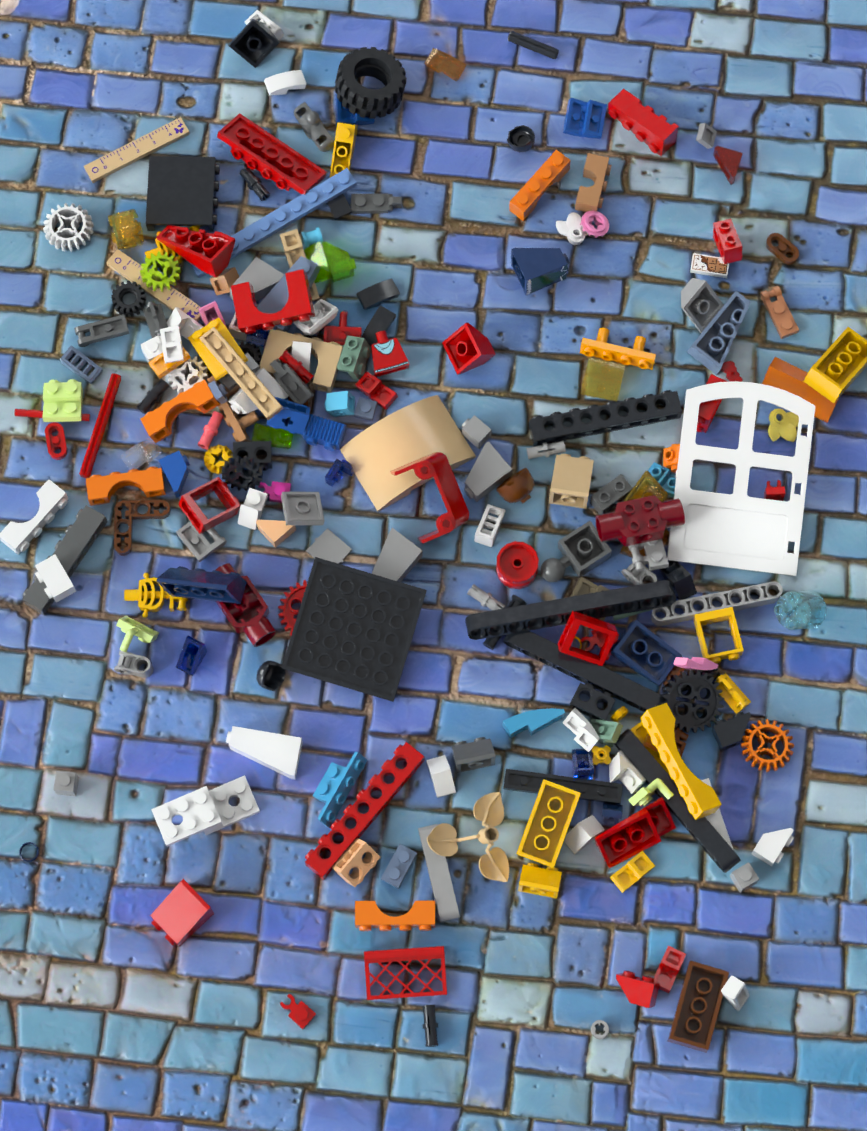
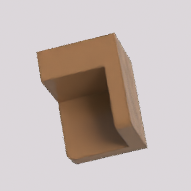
[210,267,239,296]

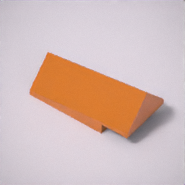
[762,357,840,423]

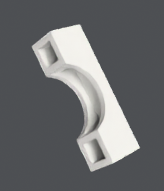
[0,479,68,554]

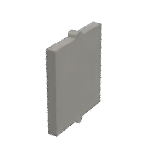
[306,528,352,564]

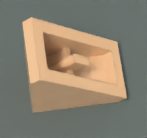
[256,520,296,548]

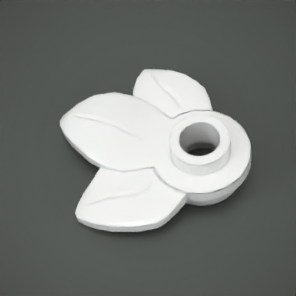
[556,212,588,245]

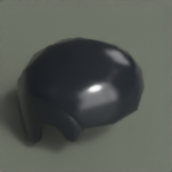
[507,125,535,153]
[256,661,286,691]

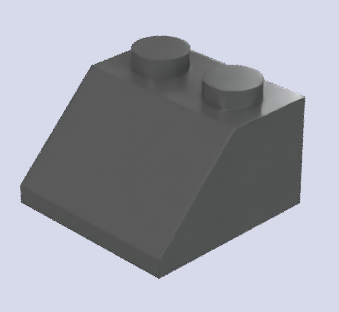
[452,737,496,773]

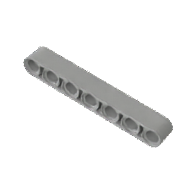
[651,582,783,626]

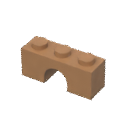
[575,153,612,212]

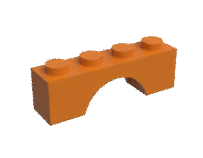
[509,150,571,221]
[140,380,220,443]
[86,467,166,506]
[355,900,435,931]

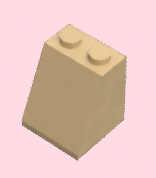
[549,454,594,509]

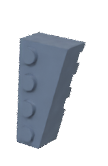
[257,256,320,333]
[687,291,751,375]

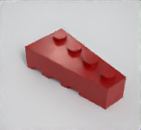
[608,88,679,156]

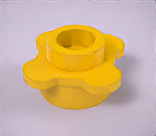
[591,745,611,765]

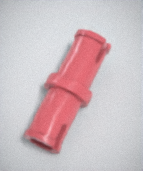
[198,411,224,450]

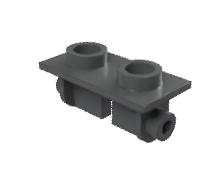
[143,301,168,338]

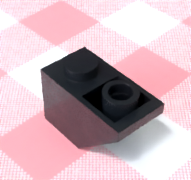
[659,561,697,600]
[712,712,751,752]

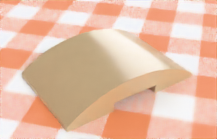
[340,395,476,512]

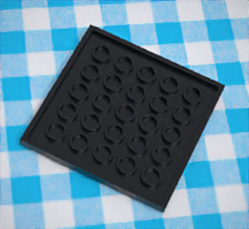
[282,557,427,702]

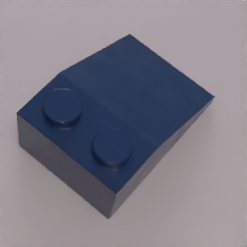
[611,620,682,686]

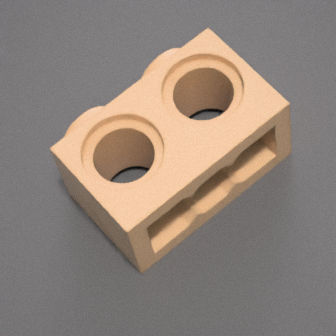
[332,838,380,887]

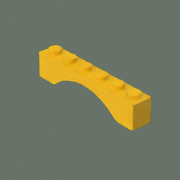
[641,703,722,820]

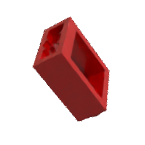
[697,374,728,433]
[178,477,240,534]
[558,610,619,666]

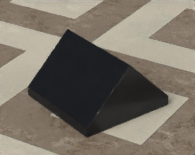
[228,19,280,68]

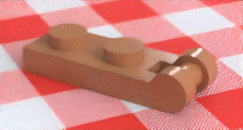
[760,285,799,339]

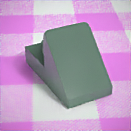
[590,719,623,747]

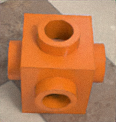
[663,444,693,473]

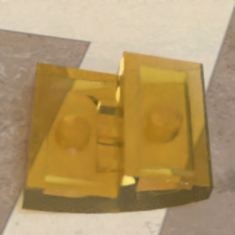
[580,357,626,402]

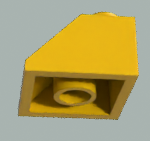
[518,863,562,899]

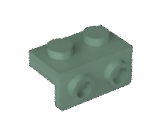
[337,335,371,381]

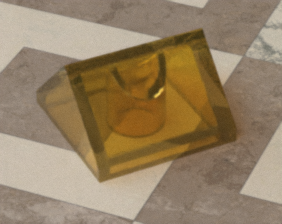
[624,471,669,502]

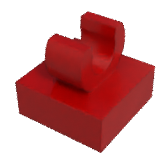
[764,480,785,501]

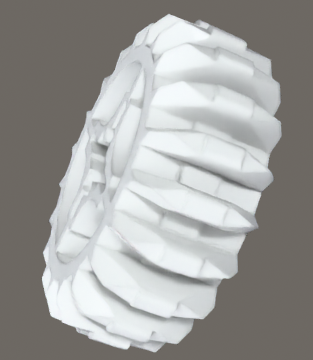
[43,203,94,252]

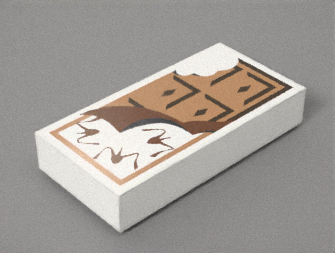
[690,253,729,278]

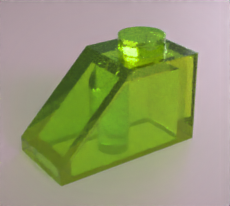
[322,241,356,282]

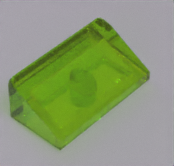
[304,241,332,283]

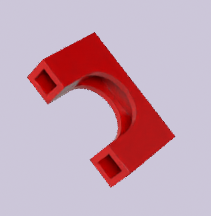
[231,269,315,334]

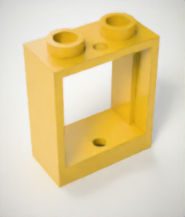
[693,607,744,664]

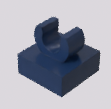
[602,803,623,826]

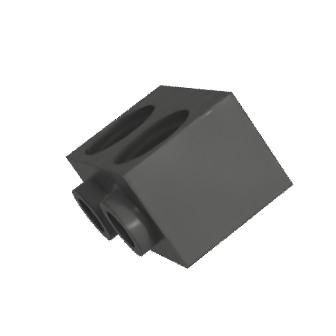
[590,474,633,515]

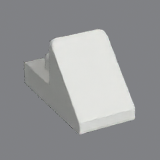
[167,307,203,340]
[238,488,268,530]
[609,751,646,794]

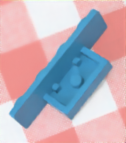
[313,752,367,827]

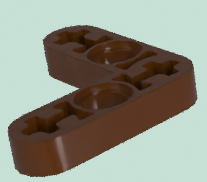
[114,500,171,556]

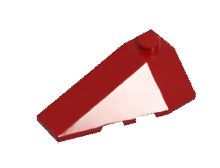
[156,225,235,278]

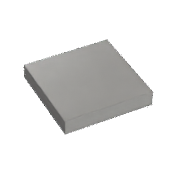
[281,492,325,525]

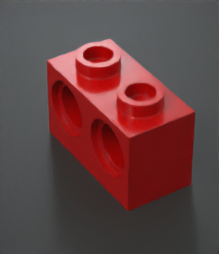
[713,218,742,265]

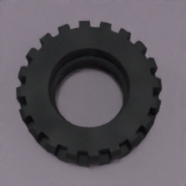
[335,47,407,119]

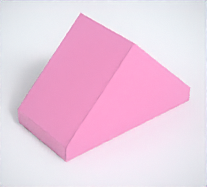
[198,301,228,329]

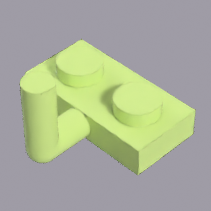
[116,616,159,652]
[628,778,674,806]

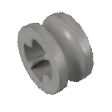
[591,1020,609,1040]

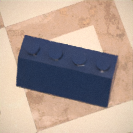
[156,566,246,604]

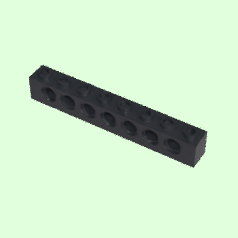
[529,390,682,447]

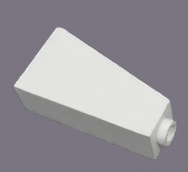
[226,726,303,780]

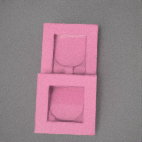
[673,657,718,670]

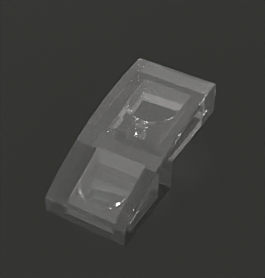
[120,438,163,470]

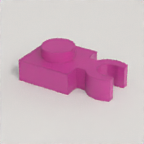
[258,481,291,503]

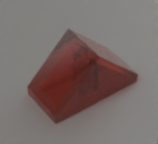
[713,146,743,185]

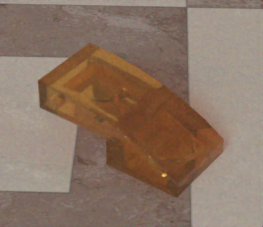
[424,48,466,81]

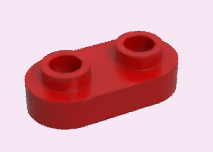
[45,422,68,460]

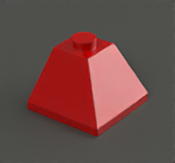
[442,323,496,375]

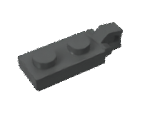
[351,194,402,214]
[270,359,314,405]

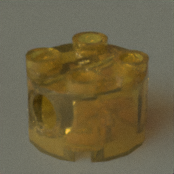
[108,209,144,250]

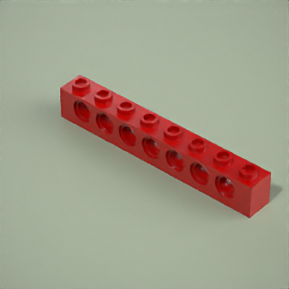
[305,742,425,880]

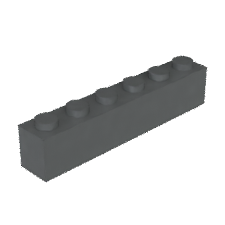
[23,505,107,616]

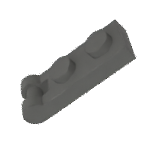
[74,314,130,347]

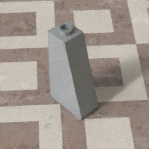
[372,528,423,582]

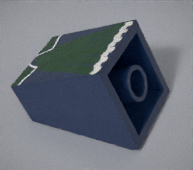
[511,248,569,295]

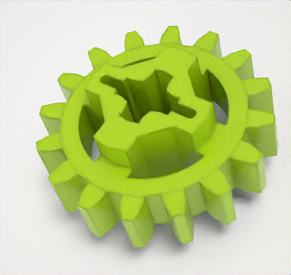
[140,251,181,292]

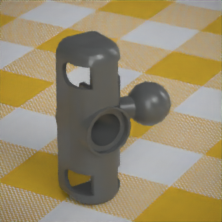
[294,102,334,152]

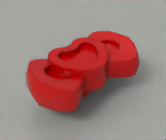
[721,361,743,382]

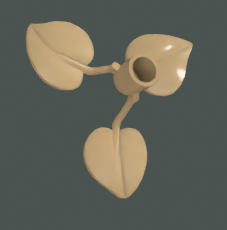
[427,792,509,882]

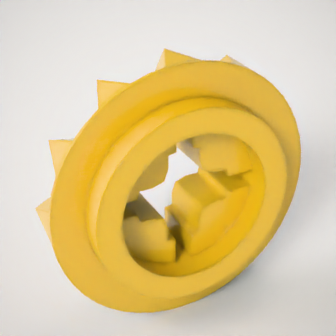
[204,444,233,474]

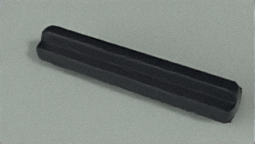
[508,31,559,59]

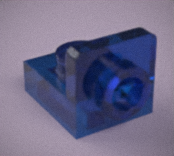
[246,329,270,347]
[325,459,354,486]

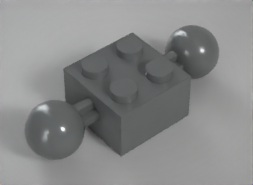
[541,521,619,582]

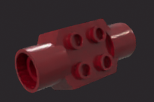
[595,495,685,547]
[215,563,277,647]

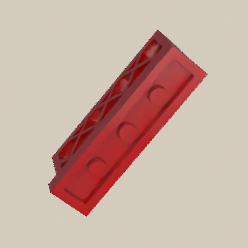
[364,946,447,1000]

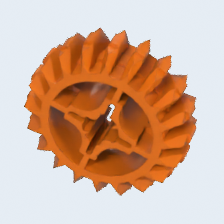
[741,719,794,772]

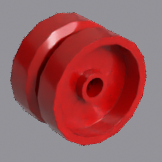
[496,541,539,589]

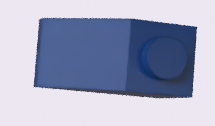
[159,451,190,498]

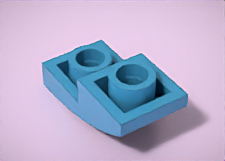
[644,462,676,497]

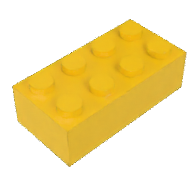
[803,327,867,403]
[516,779,581,868]

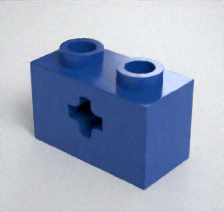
[267,397,310,435]

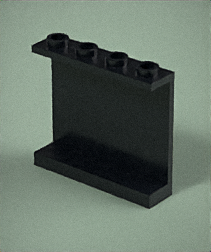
[146,156,220,232]

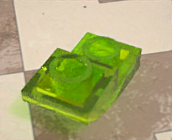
[251,423,293,449]

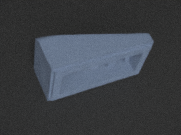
[60,346,103,384]

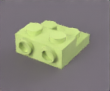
[43,379,83,422]

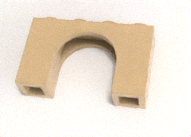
[259,328,343,393]

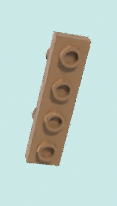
[207,376,260,442]

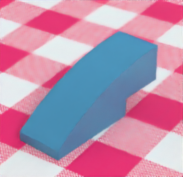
[503,708,566,739]

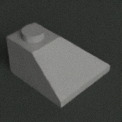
[681,278,724,333]

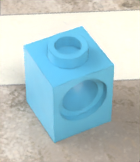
[324,391,355,417]

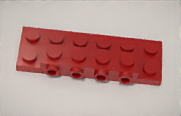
[217,113,327,195]

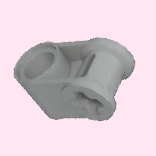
[621,563,657,585]
[114,651,154,678]

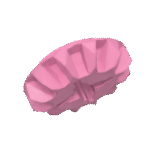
[580,211,609,238]

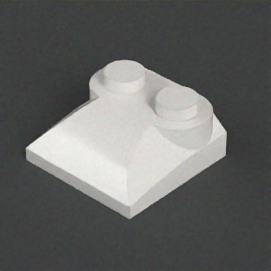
[293,299,339,336]

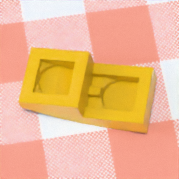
[610,851,655,893]

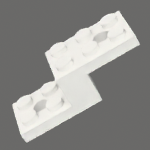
[151,775,260,847]

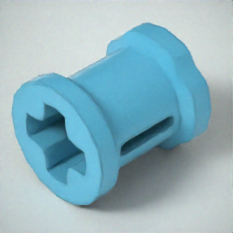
[301,227,323,248]

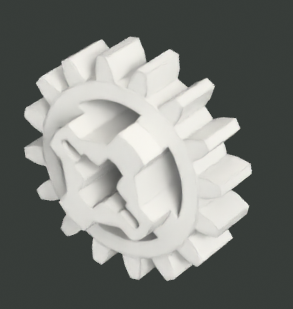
[167,356,208,394]

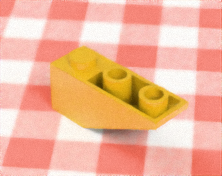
[330,122,358,178]

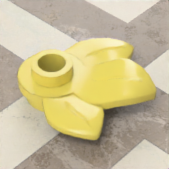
[768,408,799,442]

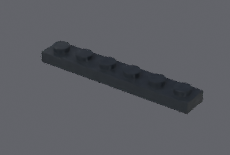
[503,769,623,805]

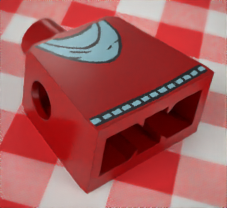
[371,330,410,377]

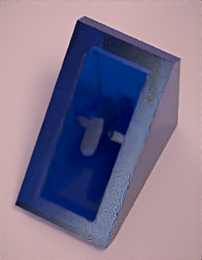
[176,636,207,676]
[572,749,594,779]

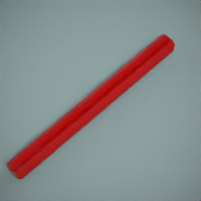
[79,373,121,478]

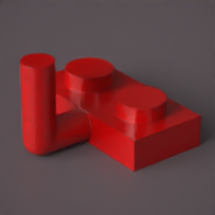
[323,310,362,345]

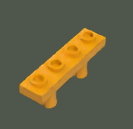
[580,328,656,370]

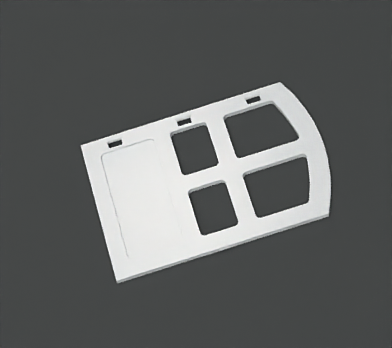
[667,381,815,576]

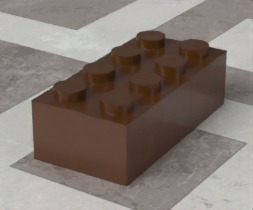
[667,961,729,1053]

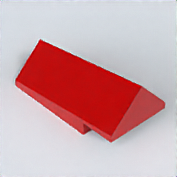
[594,797,676,869]

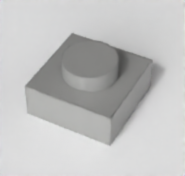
[696,123,717,149]

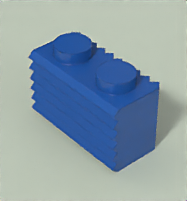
[303,414,347,451]

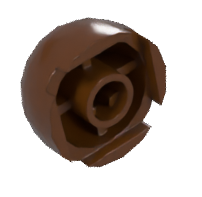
[496,468,534,503]

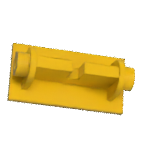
[715,673,751,714]

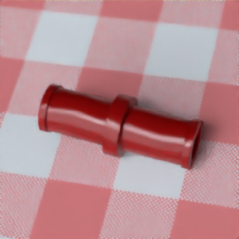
[279,350,314,384]

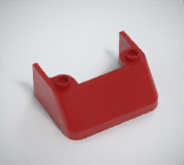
[390,452,469,543]

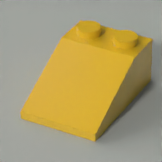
[187,317,248,380]

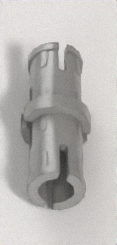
[526,441,566,459]
[467,584,506,611]

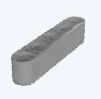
[418,824,460,922]

